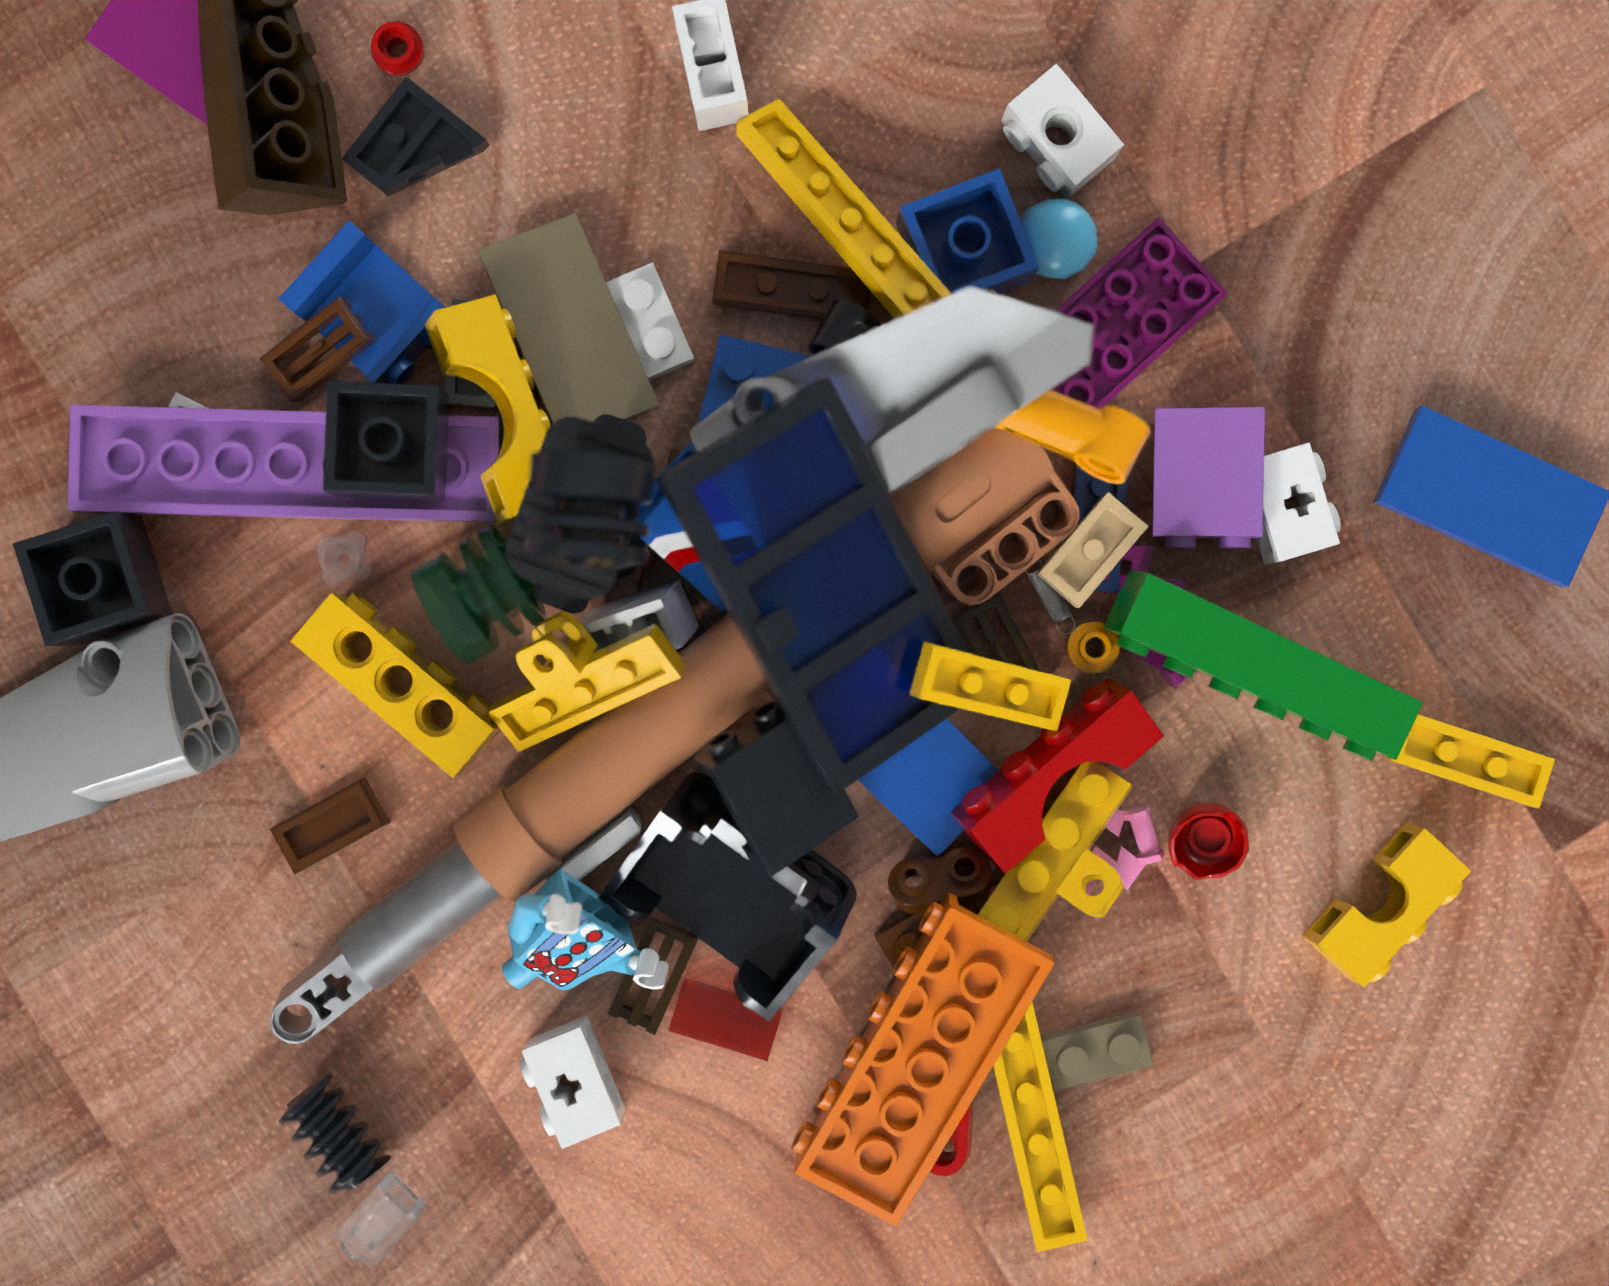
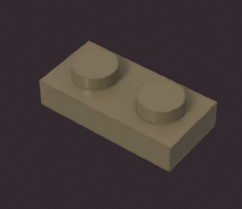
[1041,1011,1154,1091]

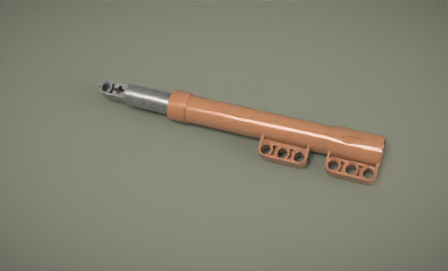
[270,427,1080,1044]

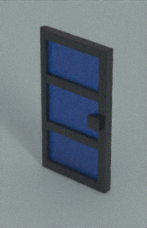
[655,375,969,795]

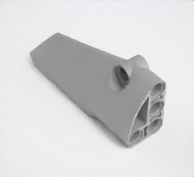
[690,286,1094,549]
[0,613,240,842]

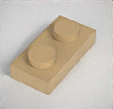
[1036,492,1149,608]

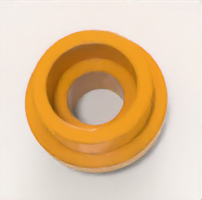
[1066,622,1120,674]

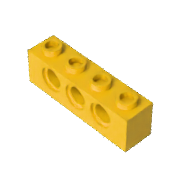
[290,592,500,778]

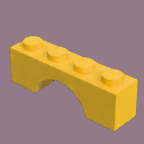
[424,294,551,525]

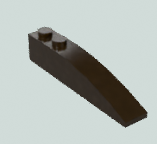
[198,0,348,216]

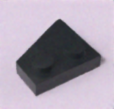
[342,77,489,197]

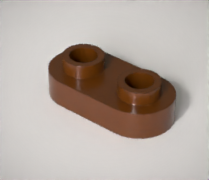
[888,847,993,914]

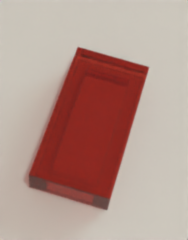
[668,978,783,1061]

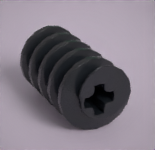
[278,1073,391,1194]

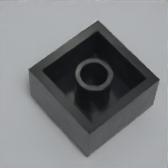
[323,381,449,501]
[12,511,172,646]

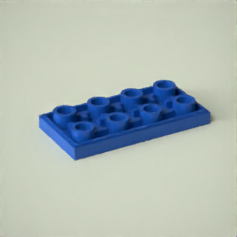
[1373,406,1609,588]
[809,646,999,857]

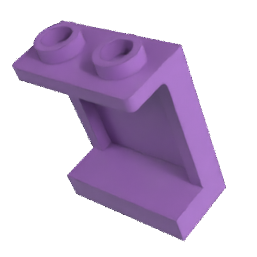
[1153,407,1265,549]

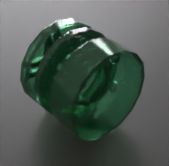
[410,524,548,664]

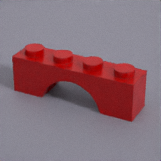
[951,678,1164,874]

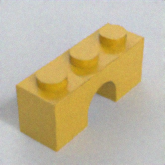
[1301,822,1471,988]

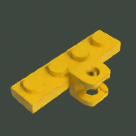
[487,611,687,752]
[978,761,1133,941]

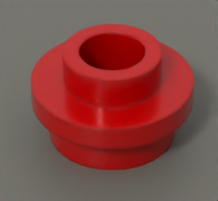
[371,21,424,76]

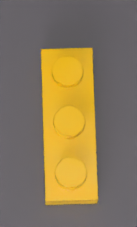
[910,642,1071,731]
[1383,714,1555,809]

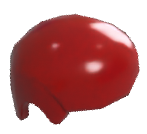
[1168,802,1249,880]

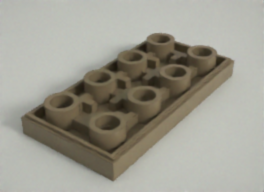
[478,213,659,424]

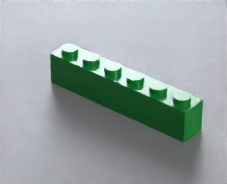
[1103,570,1423,762]

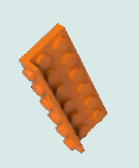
[791,891,1055,1227]

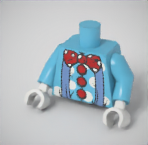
[502,869,669,990]

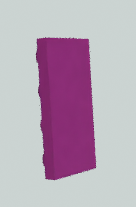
[84,0,322,126]
[1051,217,1228,409]

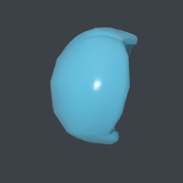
[1020,198,1098,279]

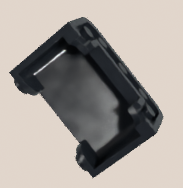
[598,772,857,1021]

